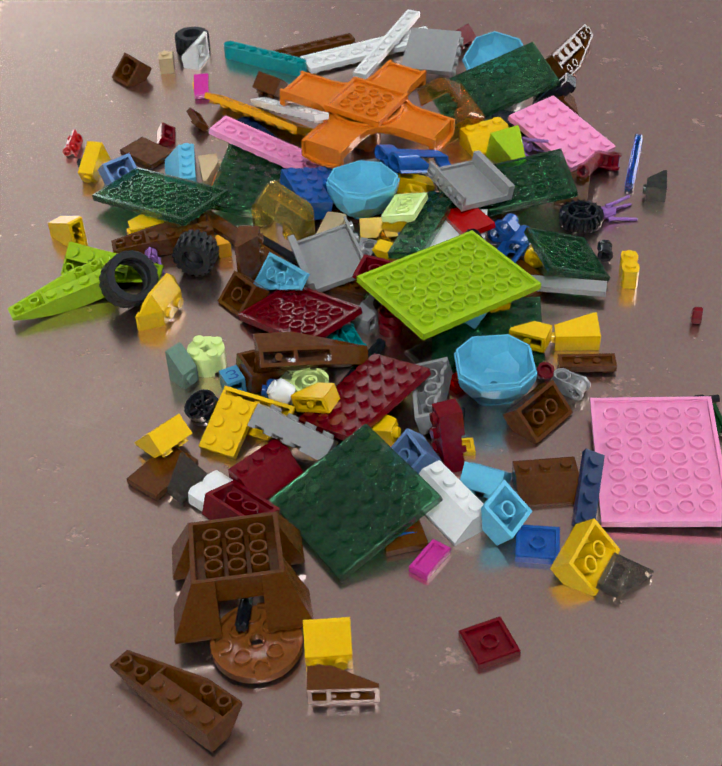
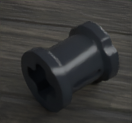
[597,240,613,262]

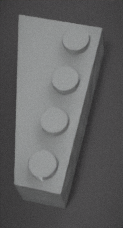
[412,357,452,435]
[247,403,338,463]

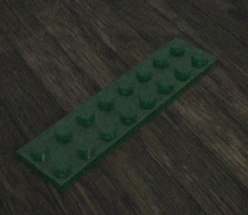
[388,191,455,259]

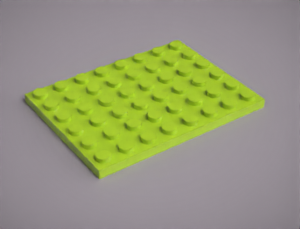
[357,230,541,340]

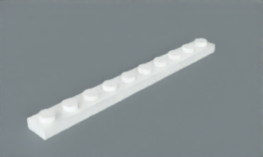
[353,10,420,79]
[250,97,329,123]

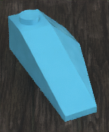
[255,252,310,290]

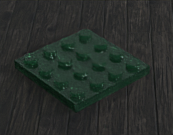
[524,227,611,283]

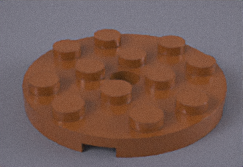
[210,602,303,684]

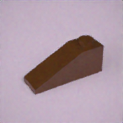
[307,664,380,704]

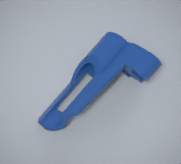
[374,145,451,174]
[487,213,538,263]

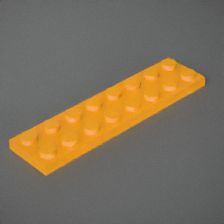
[204,92,313,136]

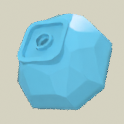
[462,31,528,90]
[326,160,400,220]
[454,334,537,406]

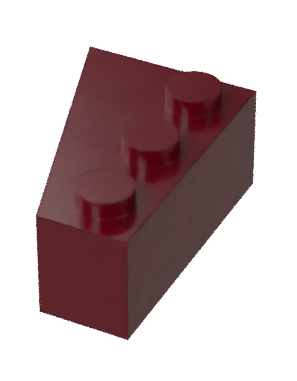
[429,398,467,473]

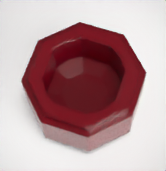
[690,307,703,325]
[536,362,555,382]

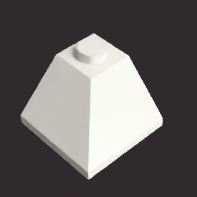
[182,31,210,70]

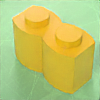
[619,250,640,289]

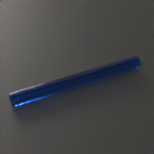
[625,133,643,189]

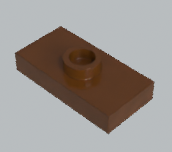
[186,108,209,132]

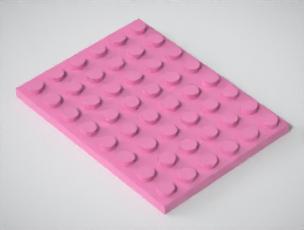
[590,396,722,527]

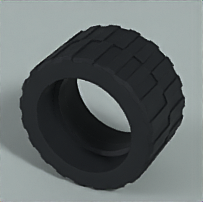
[99,250,159,309]

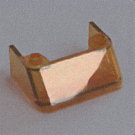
[416,78,485,145]

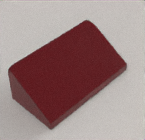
[157,122,176,146]

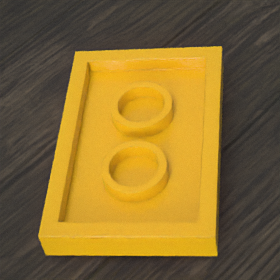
[199,393,257,460]

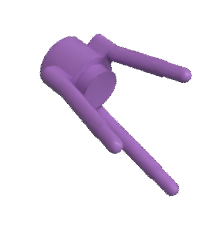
[522,137,549,163]
[601,195,638,222]
[144,247,165,277]

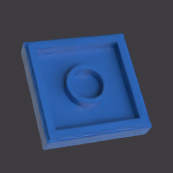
[515,525,560,565]

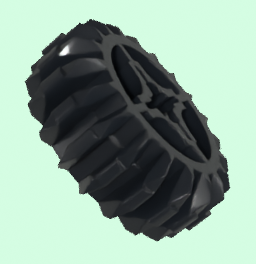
[558,199,604,235]

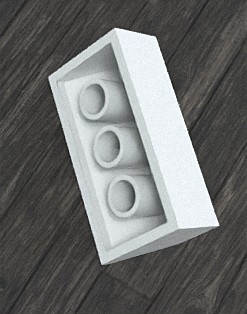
[406,460,483,546]

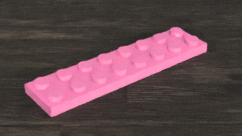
[209,116,324,169]

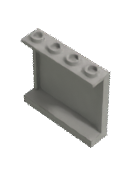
[401,27,464,82]
[427,150,515,211]
[288,216,365,292]

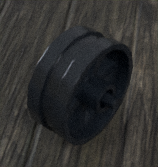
[184,390,219,426]

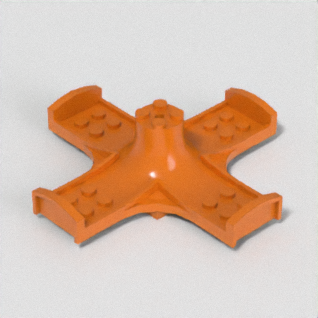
[279,60,455,168]

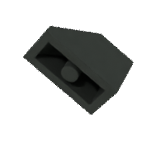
[642,170,667,202]

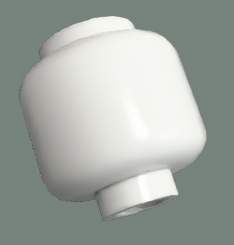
[267,378,296,405]

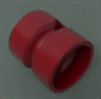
[378,305,402,338]

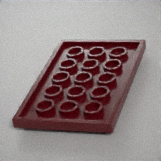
[238,286,362,338]
[298,353,431,444]

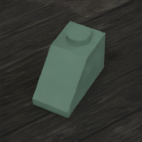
[165,342,199,389]

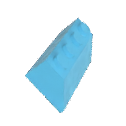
[165,143,198,196]

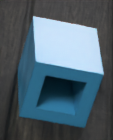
[219,365,247,392]

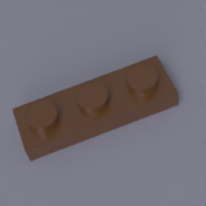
[557,353,617,372]

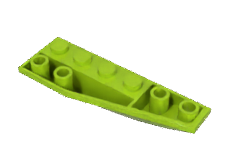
[61,241,164,283]
[7,258,105,321]

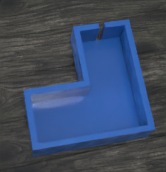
[279,166,333,221]

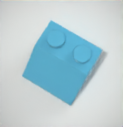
[460,462,512,498]
[481,480,532,545]

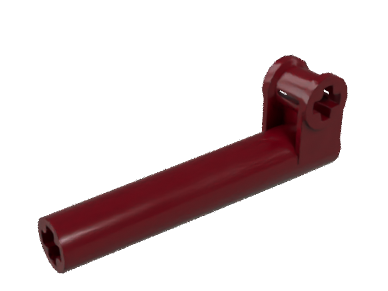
[577,150,622,178]

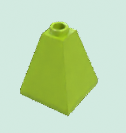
[486,125,526,172]

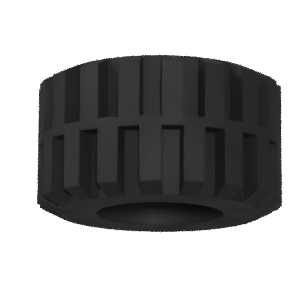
[174,26,210,56]
[172,229,219,277]

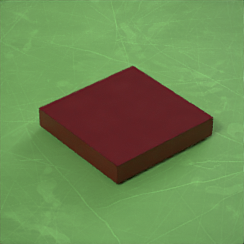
[458,616,521,671]

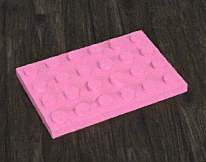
[508,95,616,172]

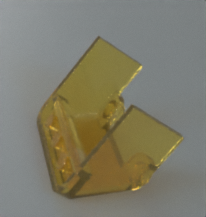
[251,180,315,241]

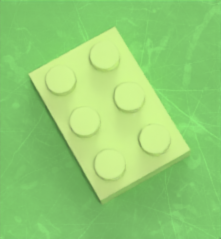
[381,192,428,223]

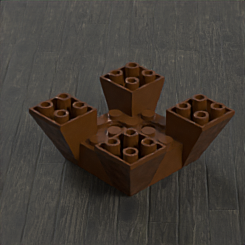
[172,512,314,644]

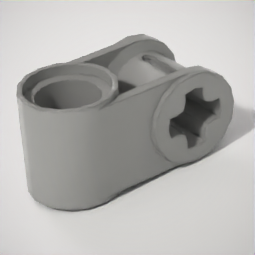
[553,368,591,401]

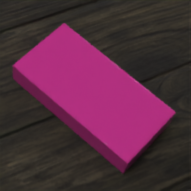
[194,73,209,99]
[409,539,451,581]

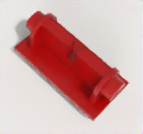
[62,129,83,157]

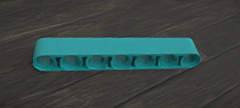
[223,41,307,77]

